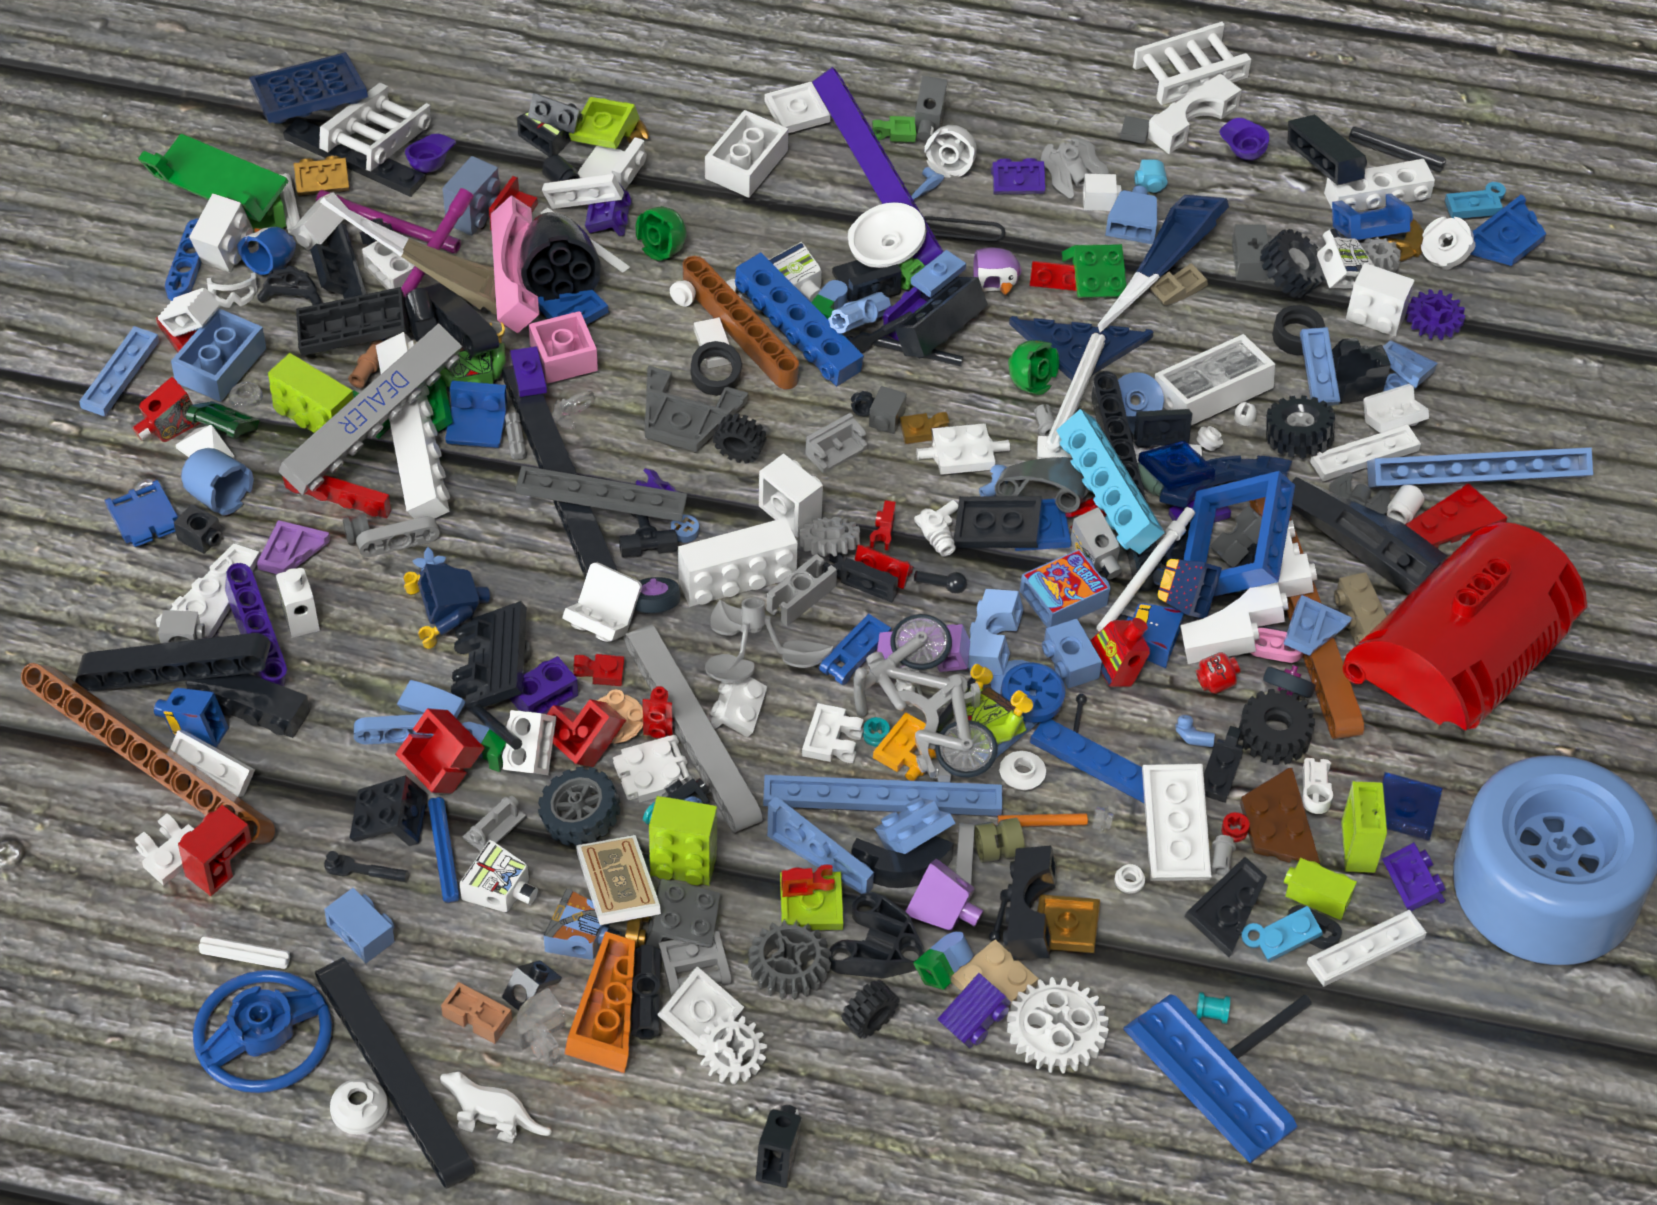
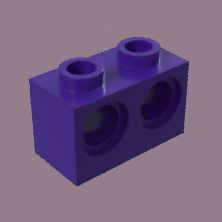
[510,656,578,714]

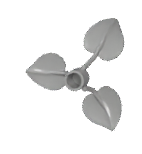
[705,597,833,682]

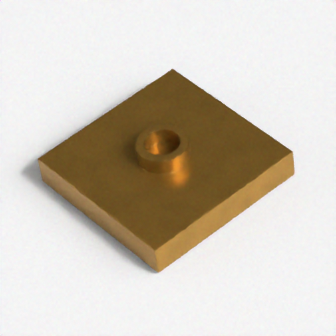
[1037,895,1100,953]

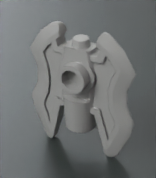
[1041,137,1109,199]

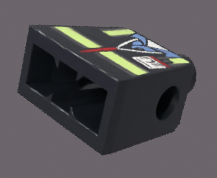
[517,103,577,157]

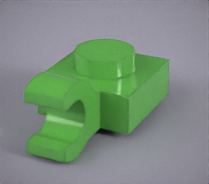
[872,116,916,142]

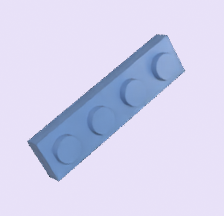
[79,326,159,417]

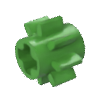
[898,258,925,291]

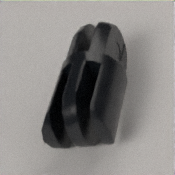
[404,288,438,342]

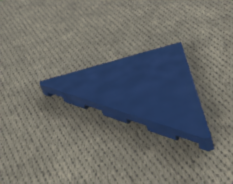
[1009,316,1154,381]

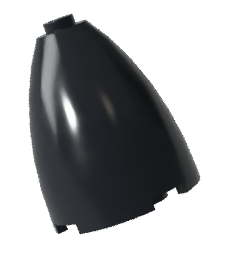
[520,212,600,301]

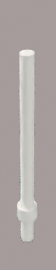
[1097,507,1195,632]

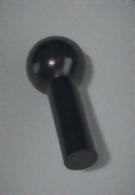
[914,570,967,594]

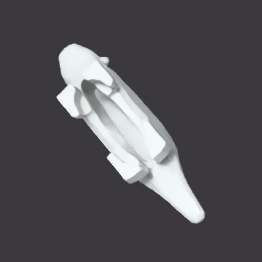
[440,1072,552,1144]

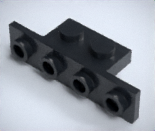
[310,223,366,299]

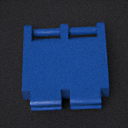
[104,480,178,547]

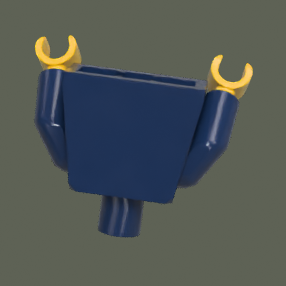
[403,563,490,649]

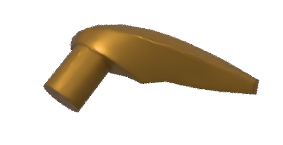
[627,119,649,144]

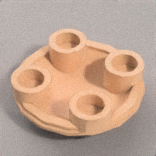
[597,689,643,744]

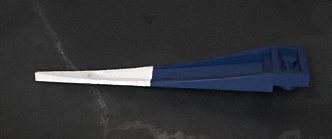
[1098,194,1229,332]

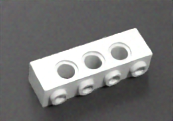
[1324,159,1435,211]

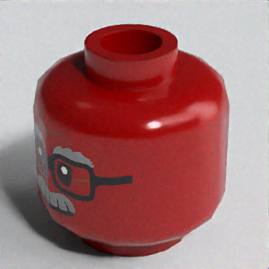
[1195,652,1241,694]

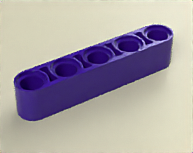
[225,563,287,686]

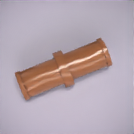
[348,340,382,388]

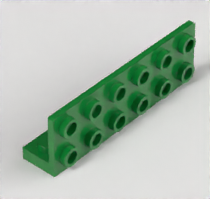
[138,134,289,222]

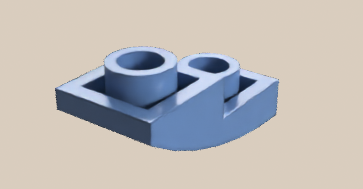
[397,680,465,719]

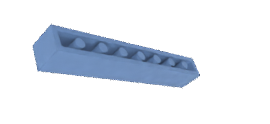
[1367,447,1593,488]

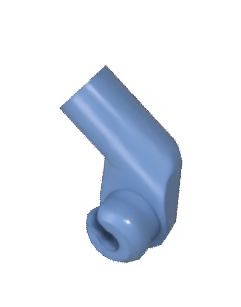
[979,464,1008,496]
[1175,715,1215,747]

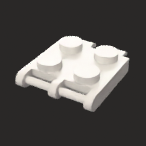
[613,735,694,803]

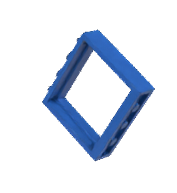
[1184,471,1295,596]

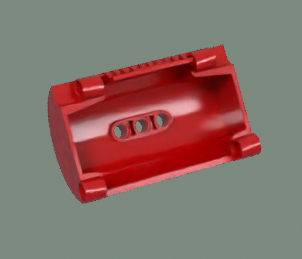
[1343,522,1588,731]

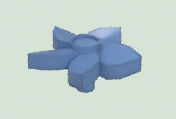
[412,547,446,570]

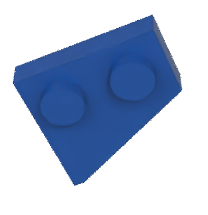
[538,290,609,325]

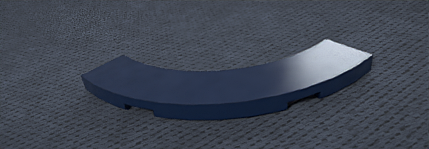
[1159,455,1292,508]

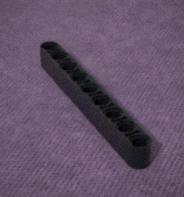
[1091,371,1161,591]
[315,957,475,1189]

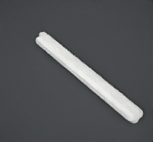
[1046,333,1106,452]

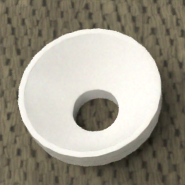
[330,1078,389,1135]

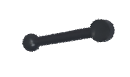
[1073,694,1087,733]
[989,889,1010,942]

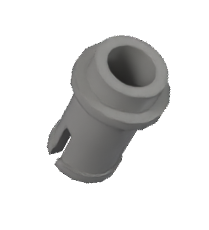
[1034,404,1055,436]
[1211,835,1236,876]

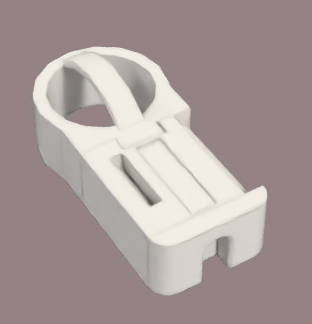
[1302,758,1333,814]

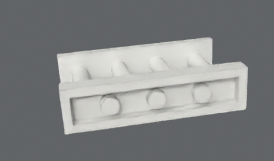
[1133,22,1251,105]
[319,83,431,171]

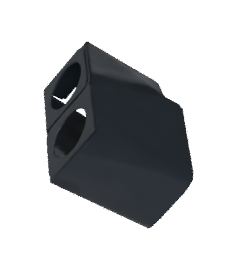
[1336,345,1391,404]

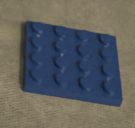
[249,52,368,124]

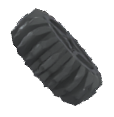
[748,919,831,1000]

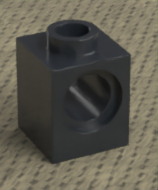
[174,504,222,554]

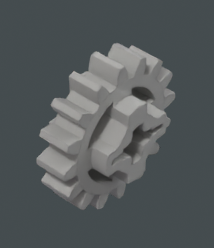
[799,517,860,557]

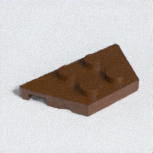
[1240,768,1320,864]

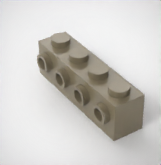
[1334,572,1387,687]

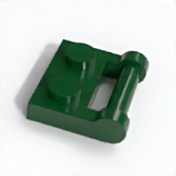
[186,401,260,439]

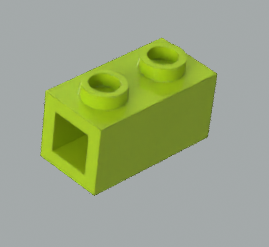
[1284,858,1357,920]

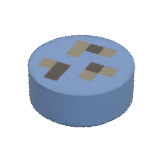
[671,515,699,543]

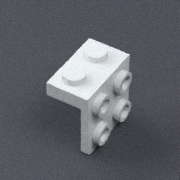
[578,137,647,190]
[563,562,642,642]

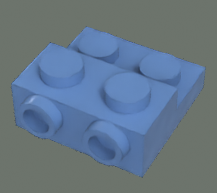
[874,797,955,854]

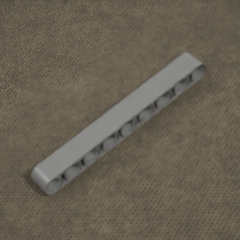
[624,624,763,833]

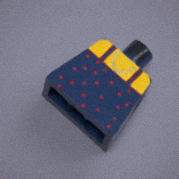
[1153,559,1222,619]

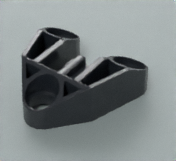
[829,892,924,979]

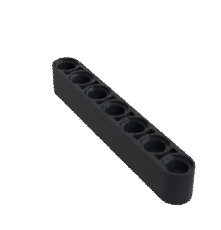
[75,633,271,691]

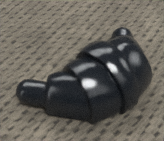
[257,266,322,305]

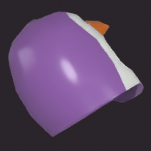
[973,248,1021,295]

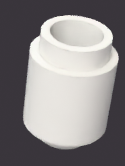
[1387,485,1425,524]

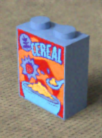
[1020,549,1110,628]

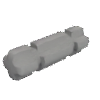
[505,412,526,460]

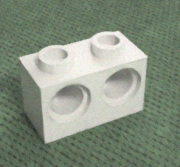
[362,241,421,290]
[502,710,556,775]

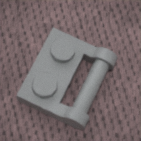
[659,931,731,996]

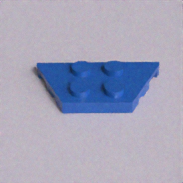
[1470,194,1546,266]

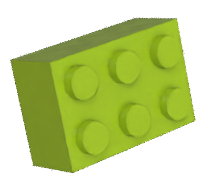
[268,353,354,433]
[649,796,717,886]

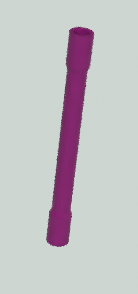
[401,188,474,297]
[316,190,461,254]

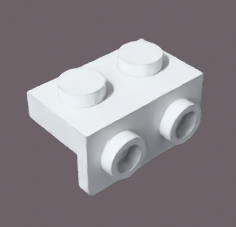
[1364,384,1429,433]
[710,677,767,737]

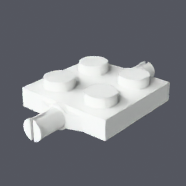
[916,424,1010,474]

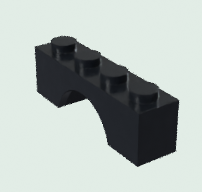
[1003,845,1057,961]

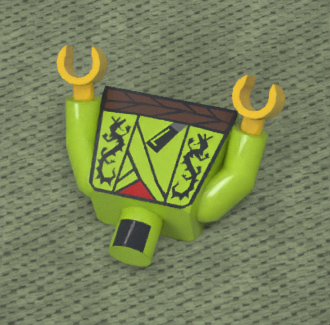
[950,664,1033,750]

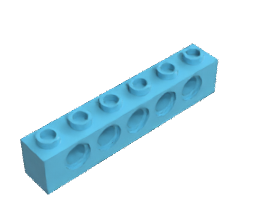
[1056,409,1165,554]

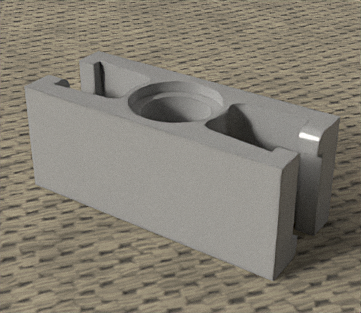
[766,554,837,626]

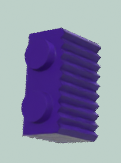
[937,973,1011,1049]

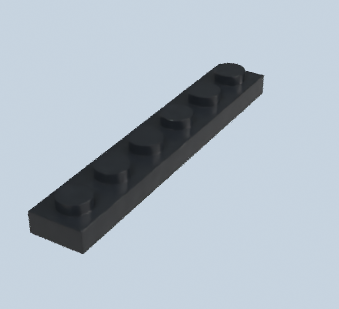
[283,117,425,197]

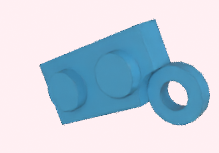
[1445,182,1506,219]
[1242,906,1323,963]

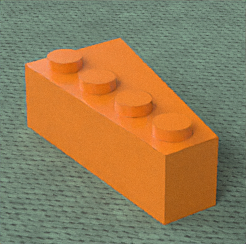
[564,931,635,1073]

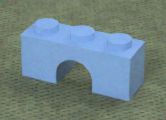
[968,589,1024,676]

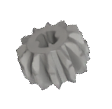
[1360,236,1401,272]

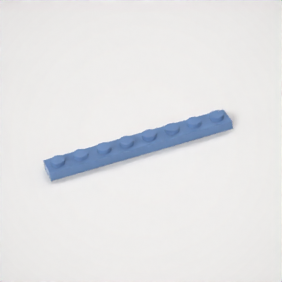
[763,775,1002,816]

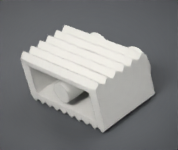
[158,288,220,337]

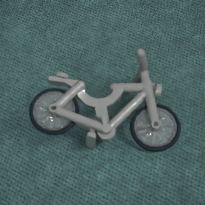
[853,614,998,778]

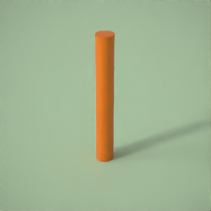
[997,813,1088,827]

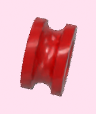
[1221,812,1250,843]

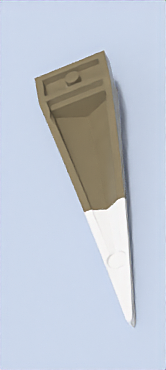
[320,197,497,315]

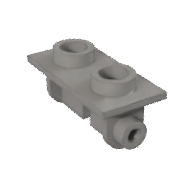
[463,796,526,852]

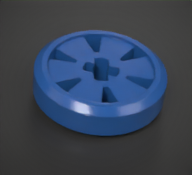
[1000,662,1065,723]

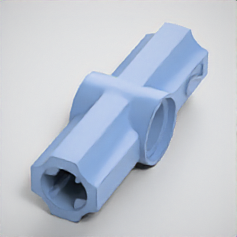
[829,292,891,333]

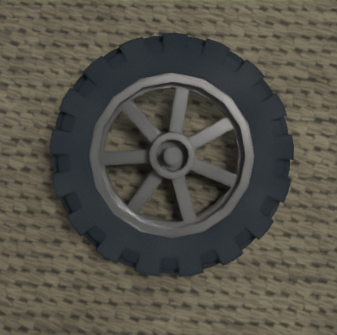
[538,767,621,846]

